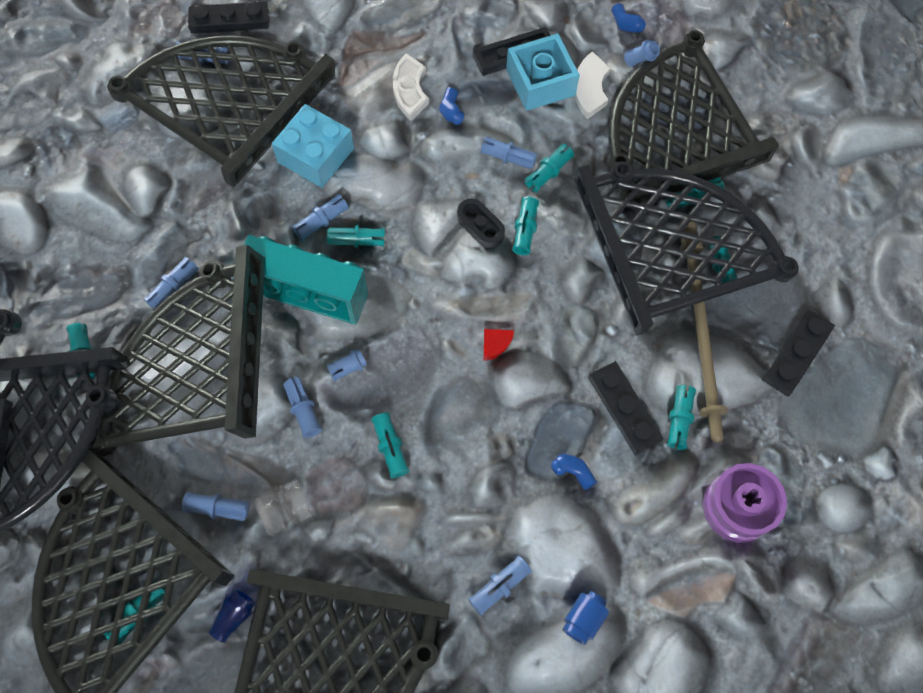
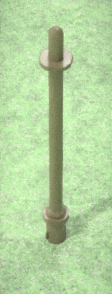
[679,220,728,443]

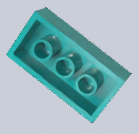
[244,235,369,325]

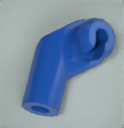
[611,3,646,33]
[439,88,465,125]
[551,453,597,490]

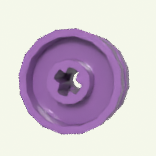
[702,463,787,543]

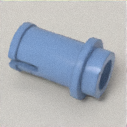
[624,40,660,67]
[326,349,367,382]

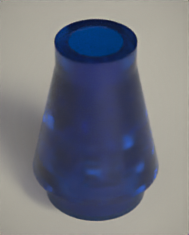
[208,588,256,643]

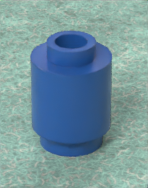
[562,591,610,645]

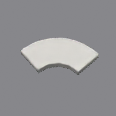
[574,52,610,119]
[393,53,429,121]

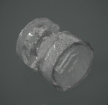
[254,478,313,536]

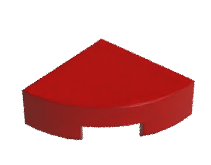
[483,329,514,361]

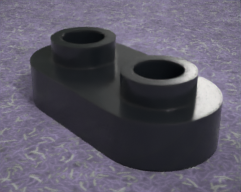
[457,199,505,248]

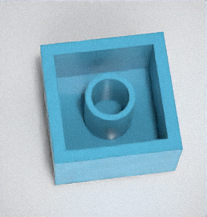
[506,33,580,111]
[271,104,354,188]

